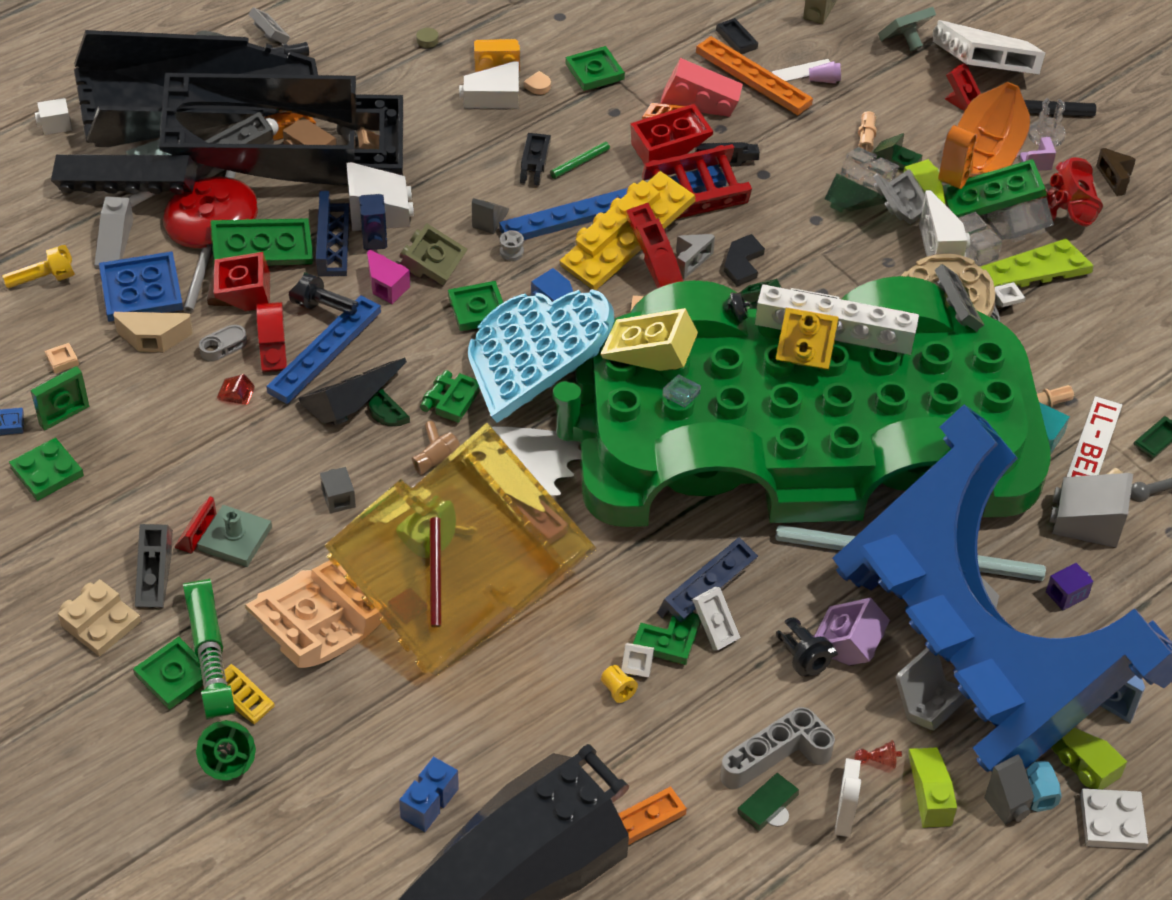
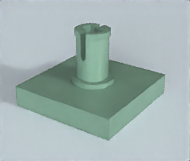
[878,7,936,52]
[197,505,272,567]

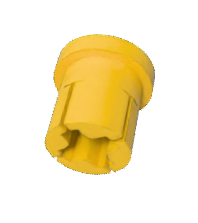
[601,665,638,703]

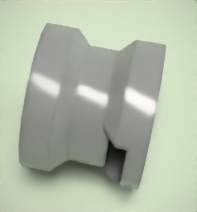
[500,231,524,261]

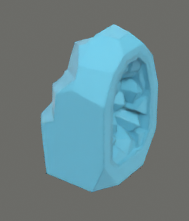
[1026,761,1062,812]

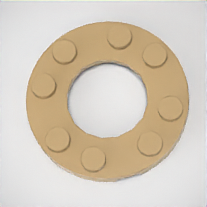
[901,254,995,317]

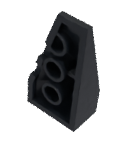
[298,357,407,425]

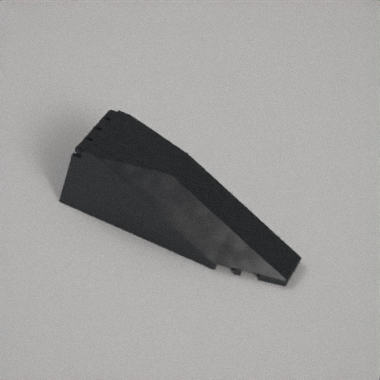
[74,30,318,147]

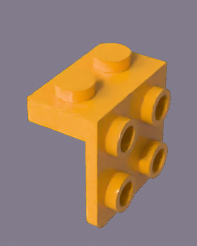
[474,39,520,72]

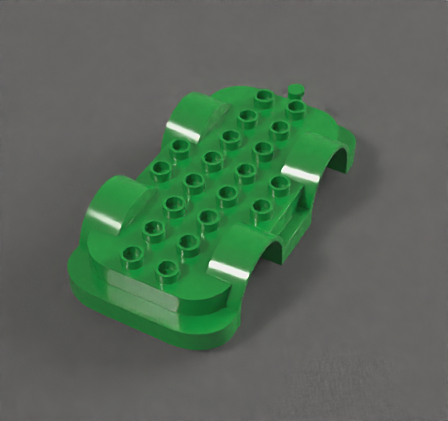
[553,276,1051,527]

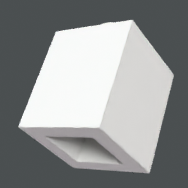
[35,98,72,135]

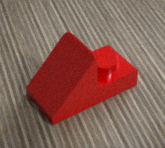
[945,63,981,112]

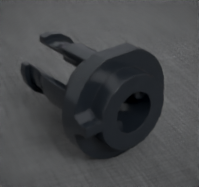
[776,617,838,677]

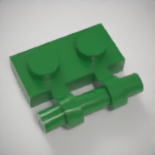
[420,370,481,423]

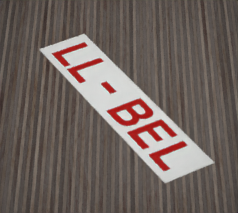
[1067,396,1122,477]

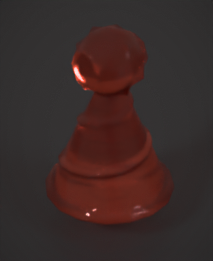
[854,740,902,769]

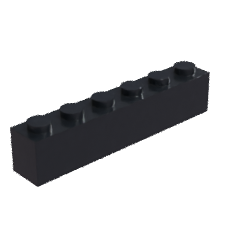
[51,154,198,194]

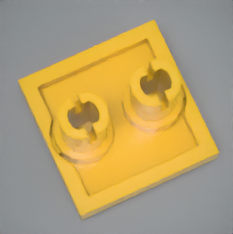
[776,307,839,370]

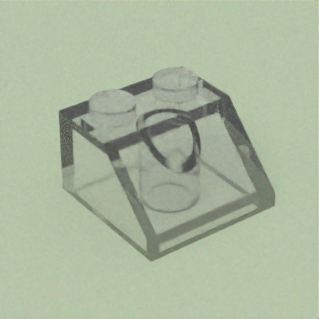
[983,197,1054,243]

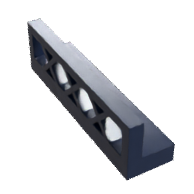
[316,191,350,276]
[657,537,758,623]

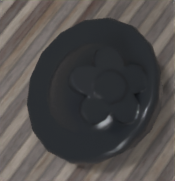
[724,292,750,323]

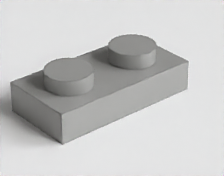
[248,7,290,44]

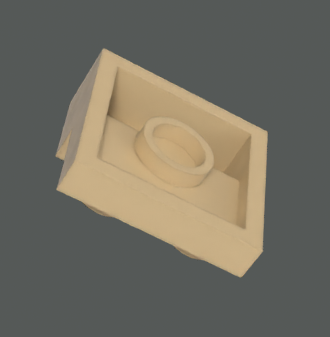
[58,579,141,657]

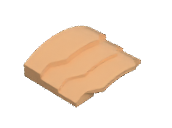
[245,559,387,668]

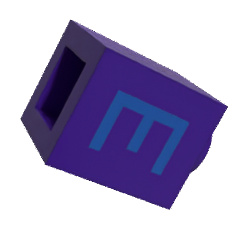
[1046,563,1094,611]

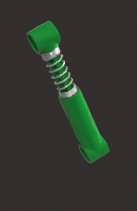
[183,578,236,720]

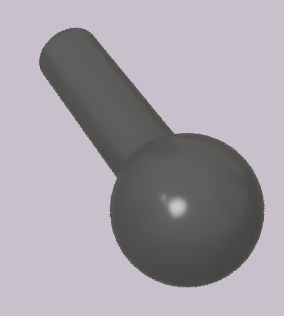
[1130,478,1172,502]

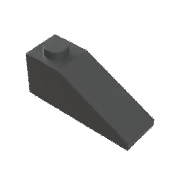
[135,524,173,608]

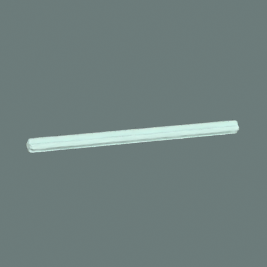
[776,525,1046,581]

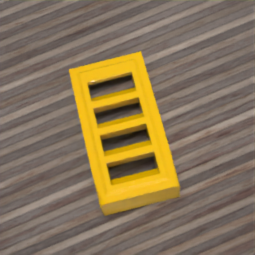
[222,664,275,725]

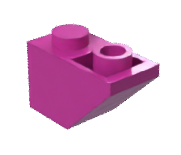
[367,250,410,304]

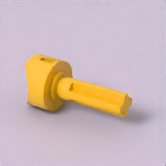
[2,245,75,289]

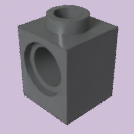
[320,467,356,514]

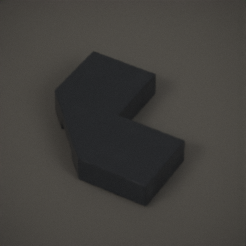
[724,234,765,286]

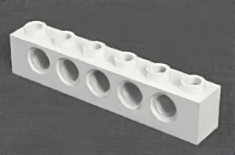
[755,285,919,355]

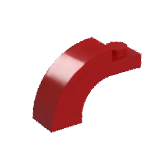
[257,302,287,372]

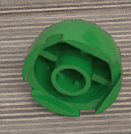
[196,720,256,781]

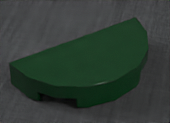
[369,388,410,427]

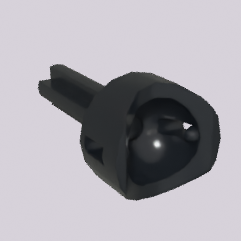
[289,272,359,315]

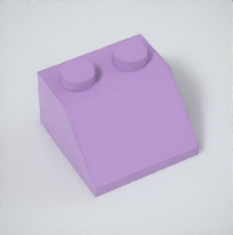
[814,598,890,665]

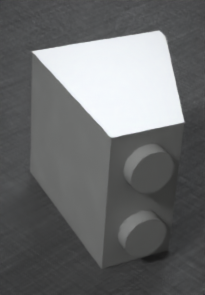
[1049,473,1133,548]

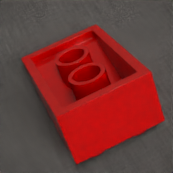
[630,104,713,164]

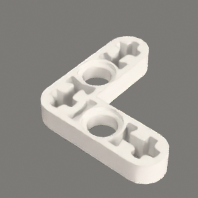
[835,758,861,837]

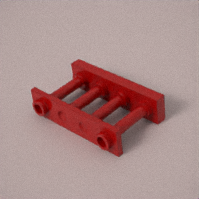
[642,144,752,219]

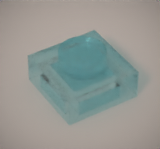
[663,374,701,407]

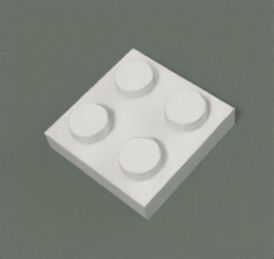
[1080,789,1148,850]

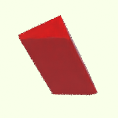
[175,496,217,554]

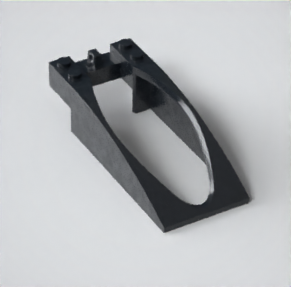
[159,73,404,185]

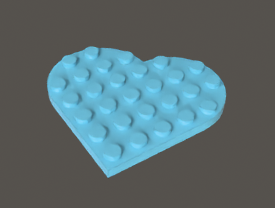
[468,290,614,423]

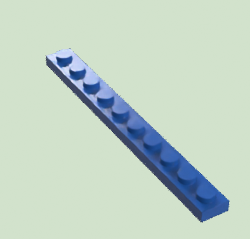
[499,165,727,240]

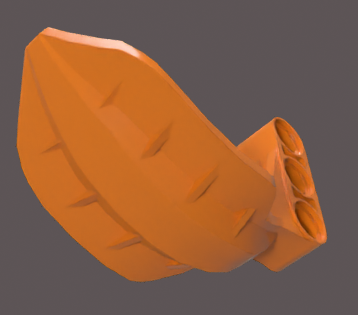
[938,82,1030,189]

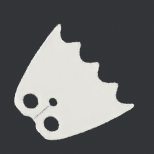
[460,427,581,512]

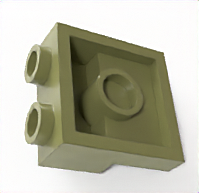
[399,223,468,286]

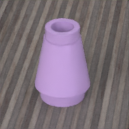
[809,61,841,84]

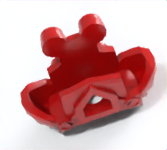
[1035,157,1103,227]

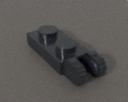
[520,133,551,185]

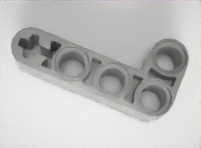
[720,707,835,789]

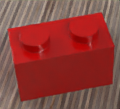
[214,252,270,311]

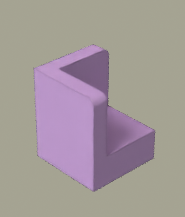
[1020,137,1056,171]

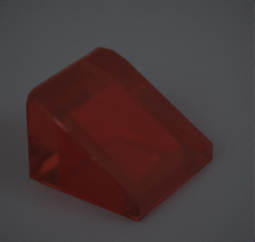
[217,374,255,404]

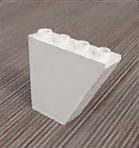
[933,20,1045,74]

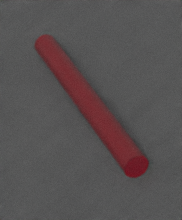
[430,517,442,628]

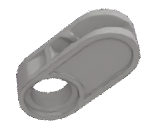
[199,325,247,361]

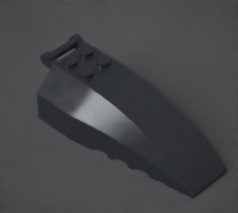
[398,744,629,900]

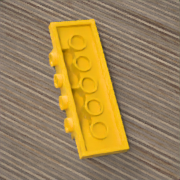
[559,171,695,290]

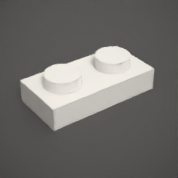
[692,587,740,650]

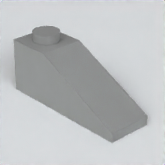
[94,197,133,269]

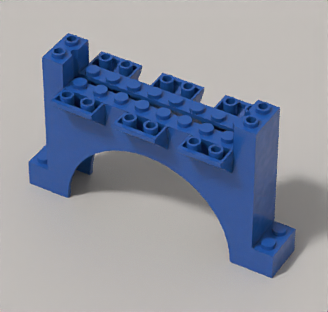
[832,405,1172,772]

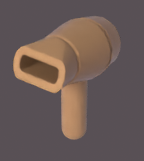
[411,421,461,475]

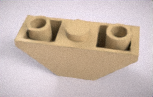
[113,312,193,352]

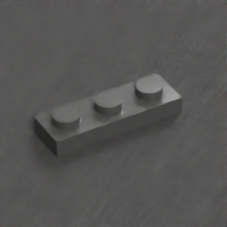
[935,264,984,331]

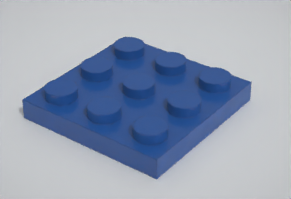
[99,251,184,322]

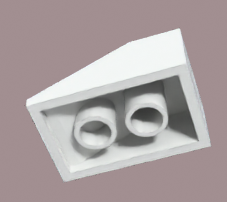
[919,190,970,257]

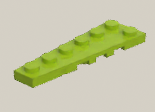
[964,239,1094,295]

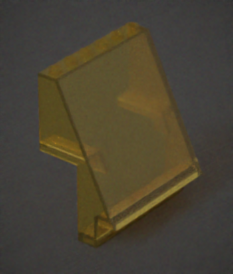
[324,423,597,675]

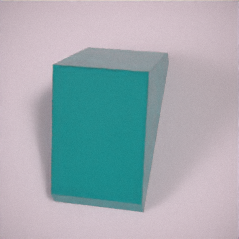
[1039,402,1070,453]

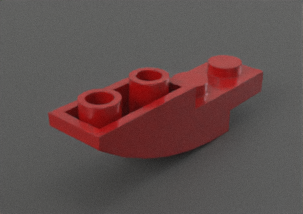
[625,203,683,288]

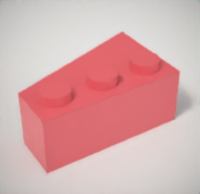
[660,58,743,117]

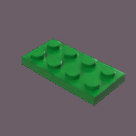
[943,159,1047,221]
[210,218,313,265]

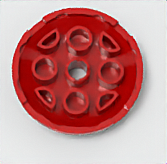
[163,176,258,248]

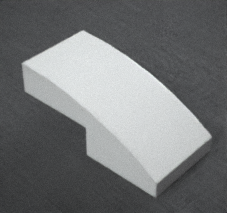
[995,283,1025,307]

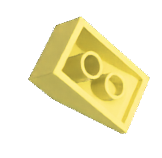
[601,308,698,371]

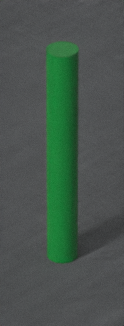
[550,141,610,179]

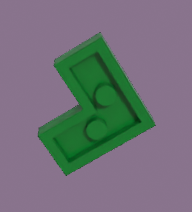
[633,613,701,665]

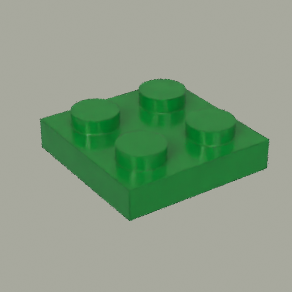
[565,46,625,91]
[448,281,504,331]
[30,366,90,431]
[9,437,84,501]
[133,636,203,710]

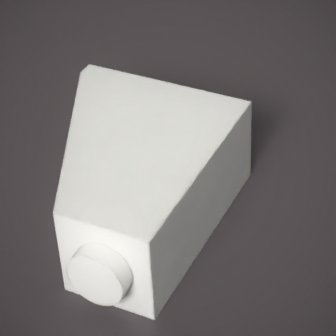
[459,61,519,109]

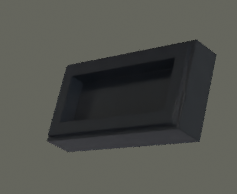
[716,18,758,54]

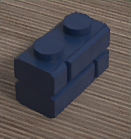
[359,194,388,250]

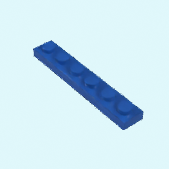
[266,295,381,404]

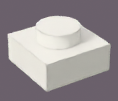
[621,643,654,677]

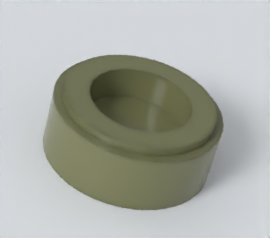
[416,28,439,48]

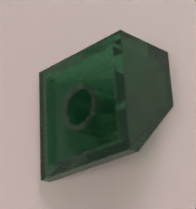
[824,173,887,212]

